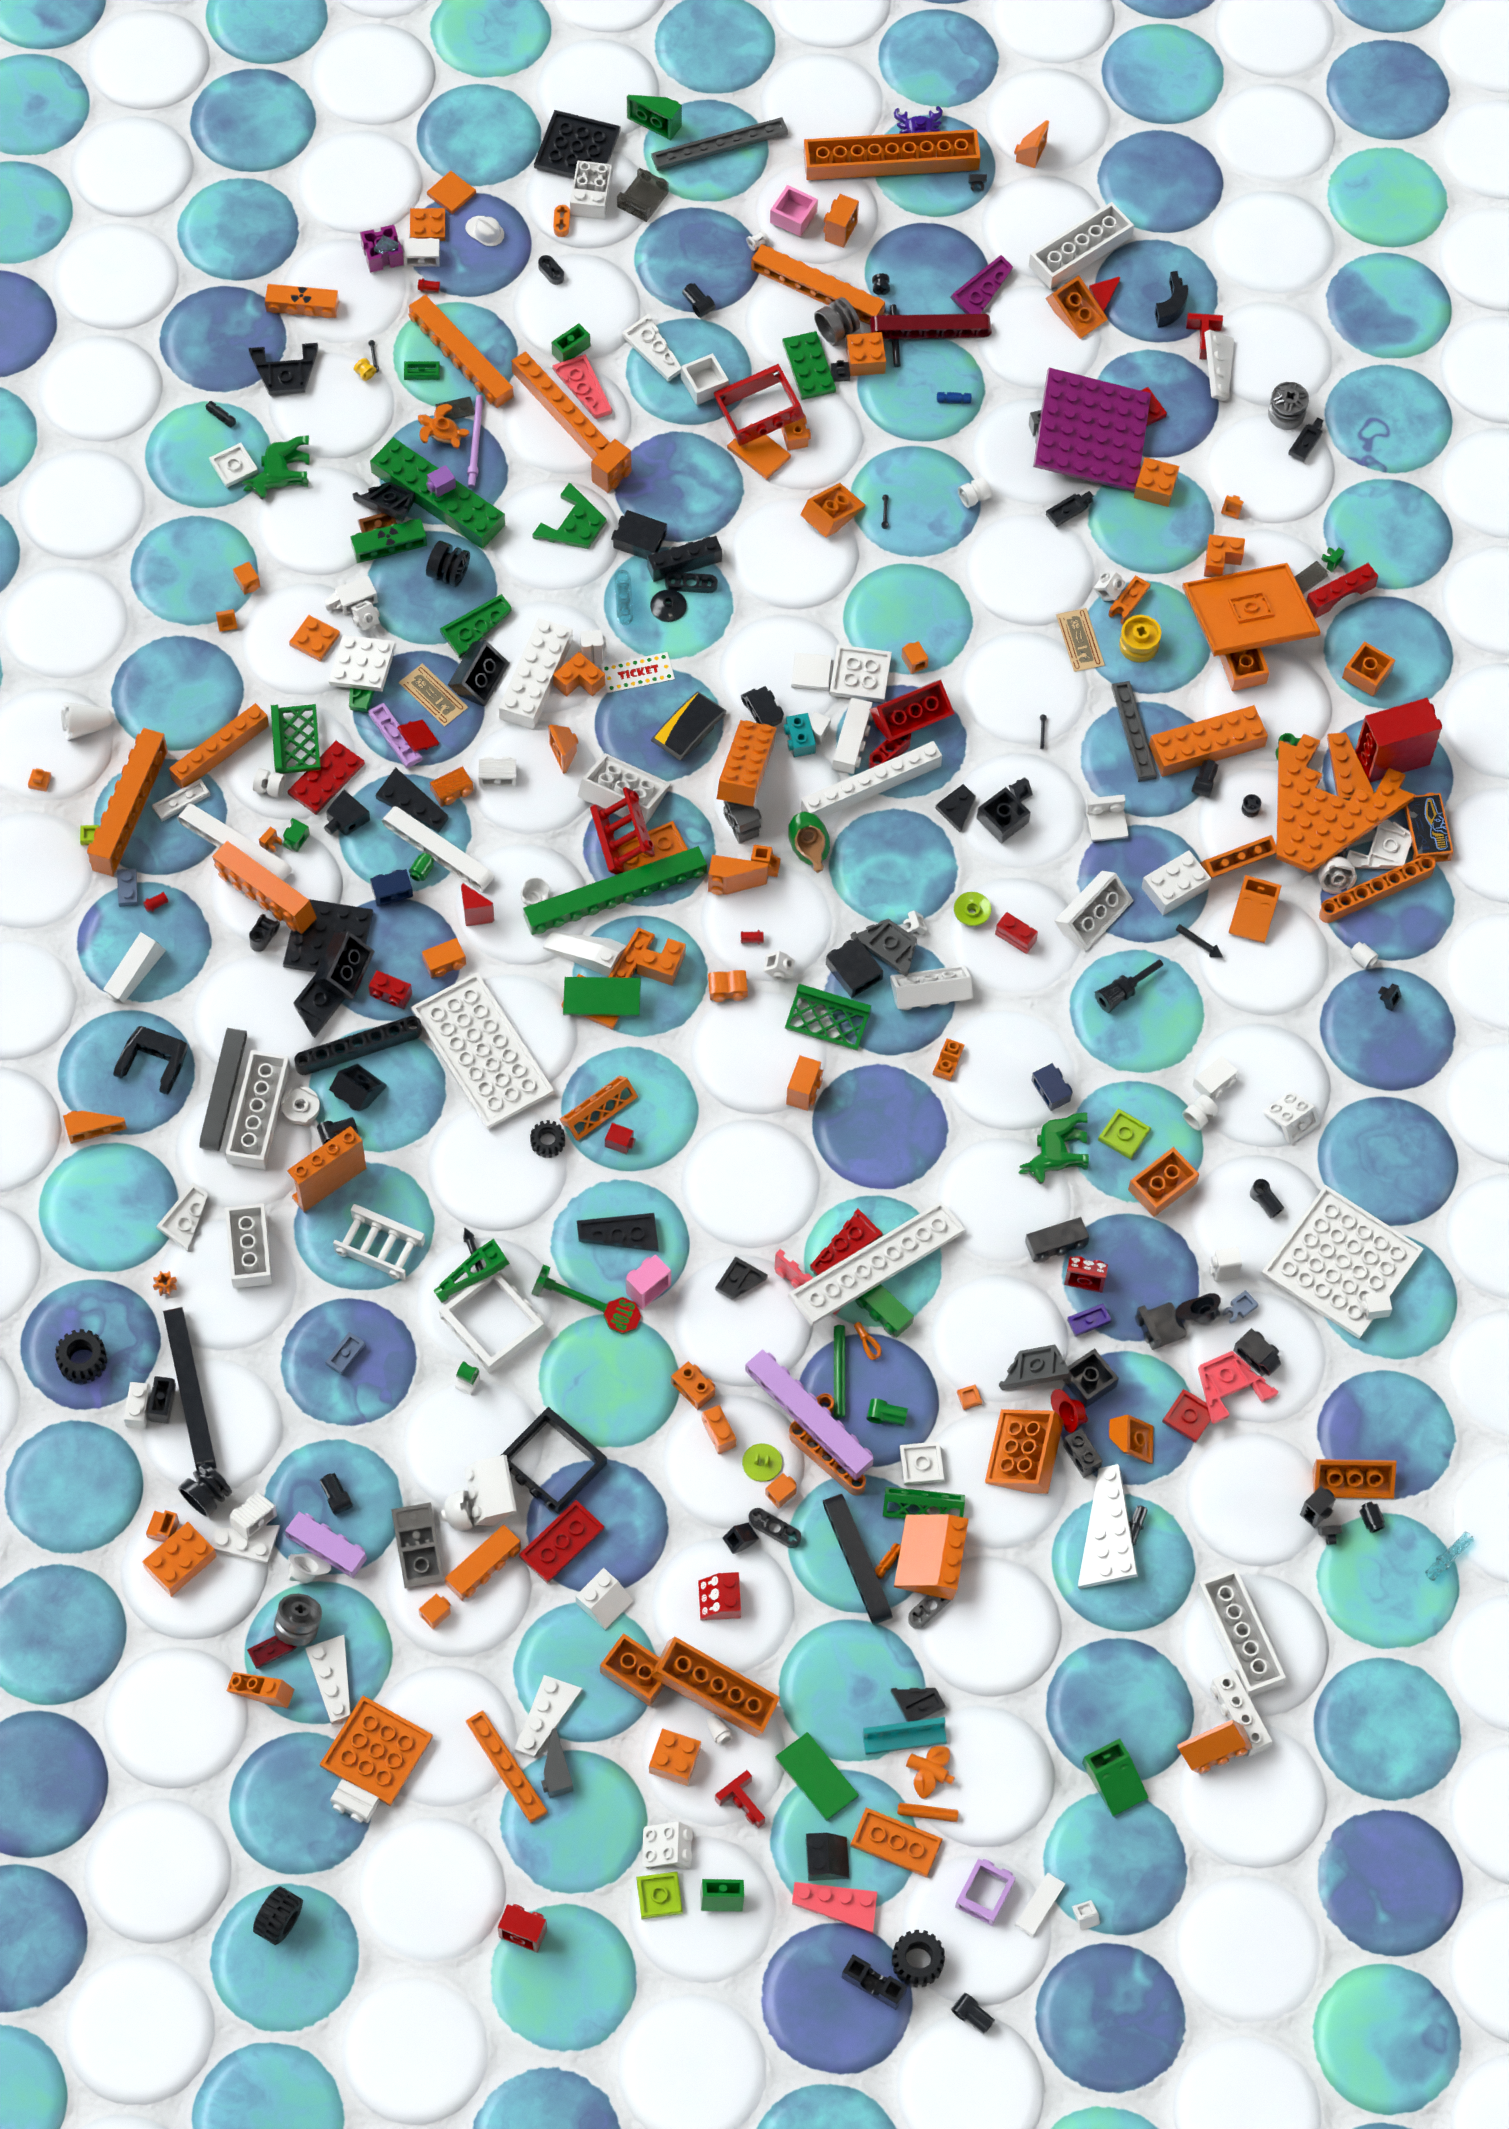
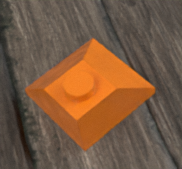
[1014,120,1050,168]
[548,725,579,774]
[1109,1414,1153,1464]

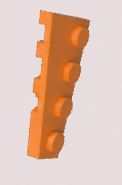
[1327,732,1375,801]

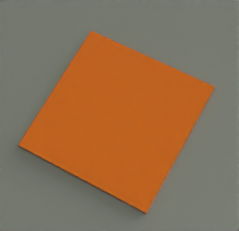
[1183,563,1320,657]

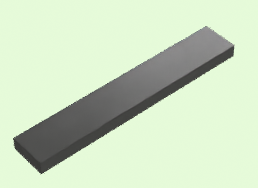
[1111,681,1157,782]

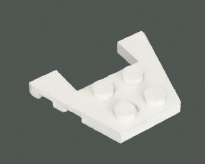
[1347,819,1412,869]

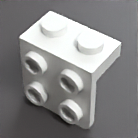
[642,1821,693,1869]

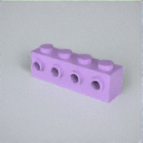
[285,1512,367,1579]

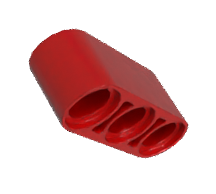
[869,733,911,769]

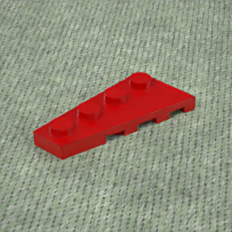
[810,1208,883,1276]

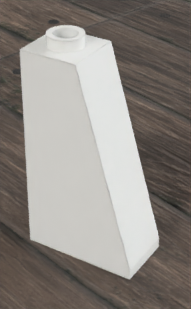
[103,932,166,1003]

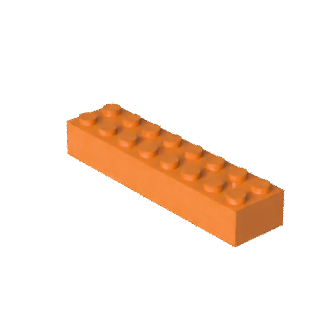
[87,728,168,877]

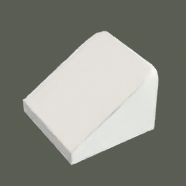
[1072,1900,1100,1930]

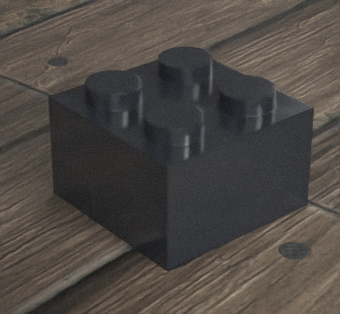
[976,787,1031,844]
[1063,1348,1119,1408]

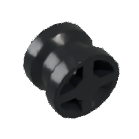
[872,273,890,295]
[1241,794,1261,817]

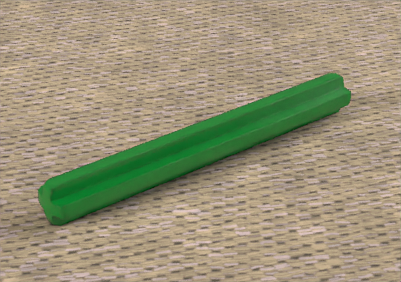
[834,1324,845,1419]

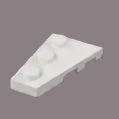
[156,1183,208,1251]

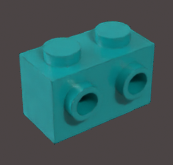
[783,713,816,757]

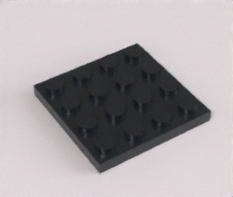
[534,110,621,178]
[283,899,373,973]

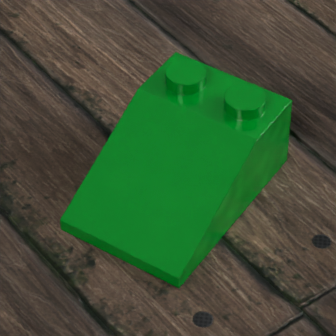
[627,94,682,140]

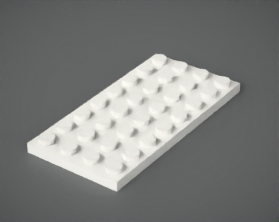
[411,972,554,1130]

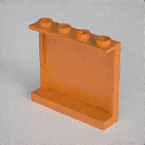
[287,1126,367,1212]

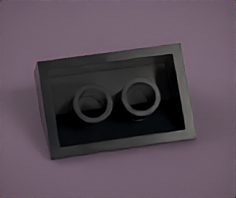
[448,640,510,706]
[312,931,375,1000]

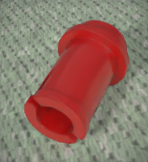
[418,278,440,293]
[143,892,169,912]
[741,930,764,945]

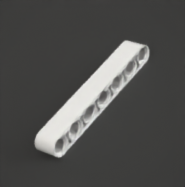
[177,804,292,881]
[382,806,495,892]

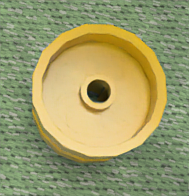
[1119,615,1162,663]

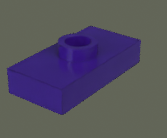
[1067,1303,1111,1337]

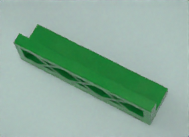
[883,1487,965,1519]

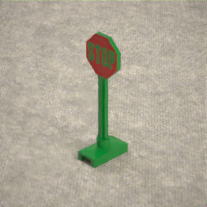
[531,1264,641,1334]

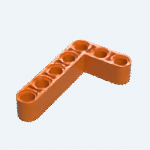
[789,1393,866,1496]

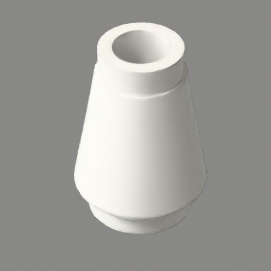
[706,1715,733,1746]

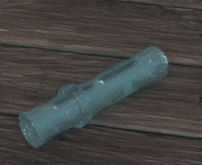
[1425,1531,1474,1581]

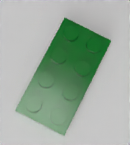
[782,331,836,400]

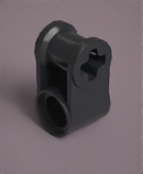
[249,914,280,952]

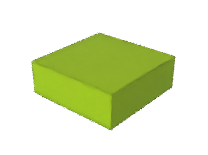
[80,825,100,845]

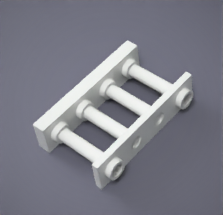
[333,1204,425,1281]

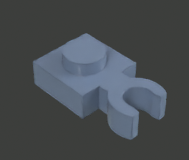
[1222,1290,1259,1324]

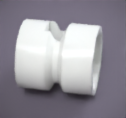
[958,476,991,508]
[253,768,286,798]
[1182,1094,1219,1131]

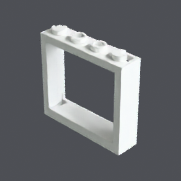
[439,1272,545,1374]

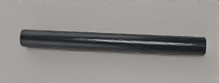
[890,304,901,367]

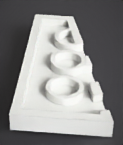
[1205,330,1234,402]
[305,1635,351,1724]
[515,1675,583,1758]

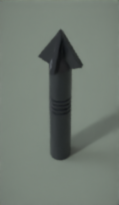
[1176,924,1223,958]
[463,1228,484,1272]

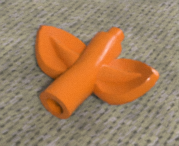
[906,1746,955,1799]

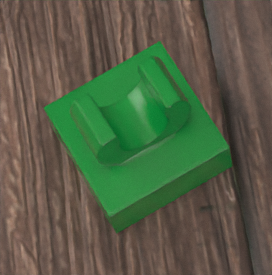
[1321,547,1345,572]

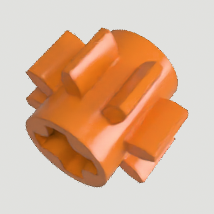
[153,1271,177,1296]

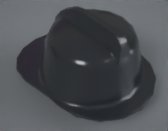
[1176,1293,1221,1324]

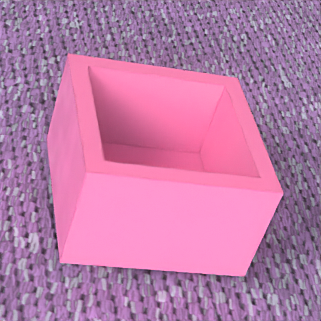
[770,185,818,237]
[626,1254,671,1309]

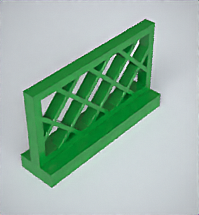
[271,704,321,774]
[785,984,871,1051]

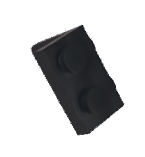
[1135,1302,1187,1350]

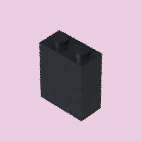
[611,510,667,560]
[826,937,883,998]

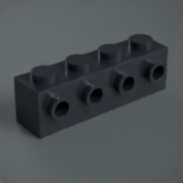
[647,536,722,582]

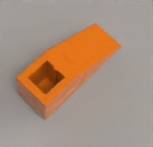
[226,1672,295,1708]

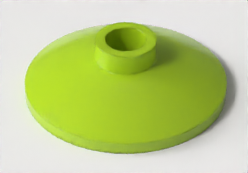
[954,892,991,926]

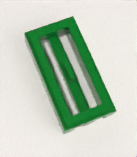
[404,361,440,380]

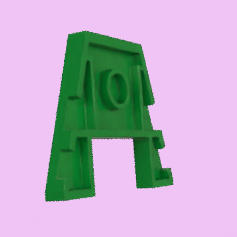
[532,483,607,549]

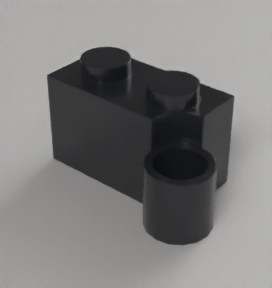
[741,686,784,727]
[1233,1328,1281,1377]

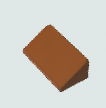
[357,513,397,533]

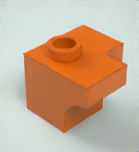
[751,845,781,877]

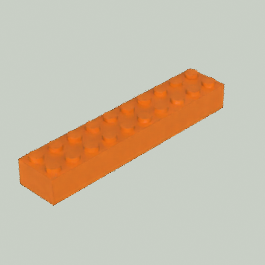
[803,129,980,180]

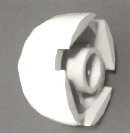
[1318,856,1357,894]
[442,1489,477,1531]

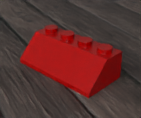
[869,680,955,742]

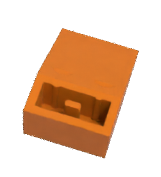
[1228,875,1282,944]

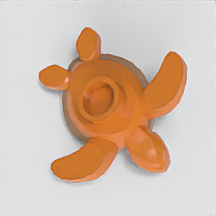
[418,404,469,449]

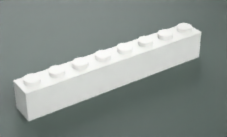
[801,741,942,819]

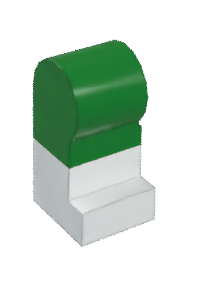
[455,1361,480,1395]

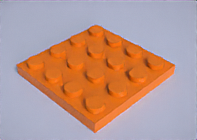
[319,1695,433,1806]

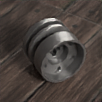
[814,297,860,344]
[1268,382,1309,430]

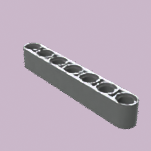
[199,1028,247,1151]

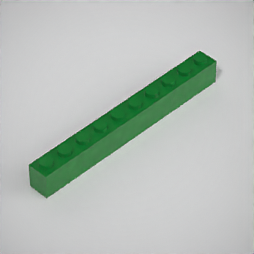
[523,846,707,935]

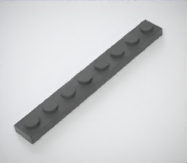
[651,117,788,171]

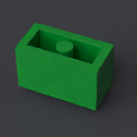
[551,323,591,363]
[700,1879,745,1912]

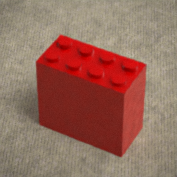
[1355,698,1442,783]

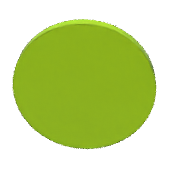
[742,1443,782,1482]

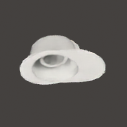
[465,216,504,246]
[288,1553,331,1583]

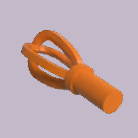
[854,1322,882,1360]

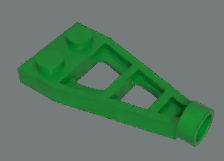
[433,1238,510,1303]

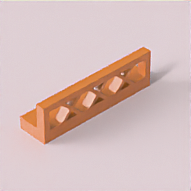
[559,1075,638,1141]

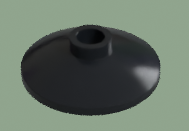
[650,589,687,622]

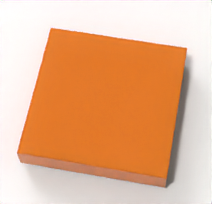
[427,171,476,214]

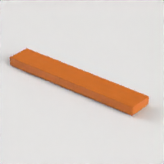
[465,1710,548,1824]

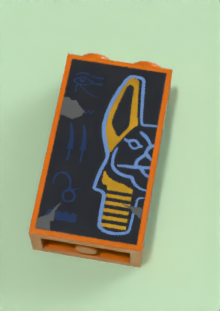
[1402,793,1453,862]

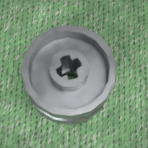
[273,1593,322,1646]

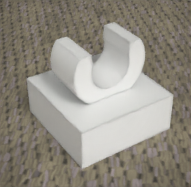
[903,910,928,935]

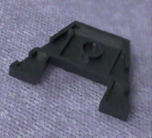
[249,343,319,395]

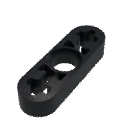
[665,572,718,593]
[749,1508,801,1548]

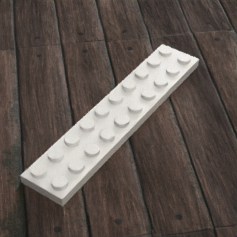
[788,1201,965,1326]

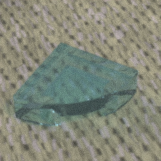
[374,235,399,253]

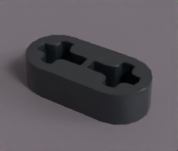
[538,255,564,285]

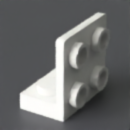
[1086,795,1128,842]
[1263,1091,1320,1144]

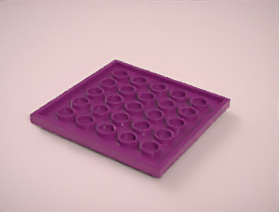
[1033,367,1151,492]

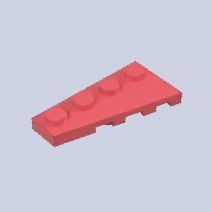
[552,354,612,419]
[774,1249,841,1315]
[792,1882,877,1935]

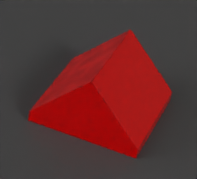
[461,883,495,926]

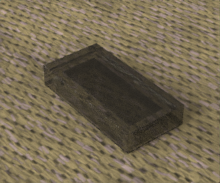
[1295,561,1329,594]

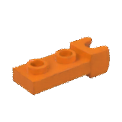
[1109,575,1151,624]

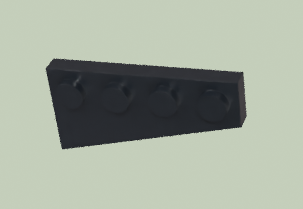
[577,1213,659,1252]

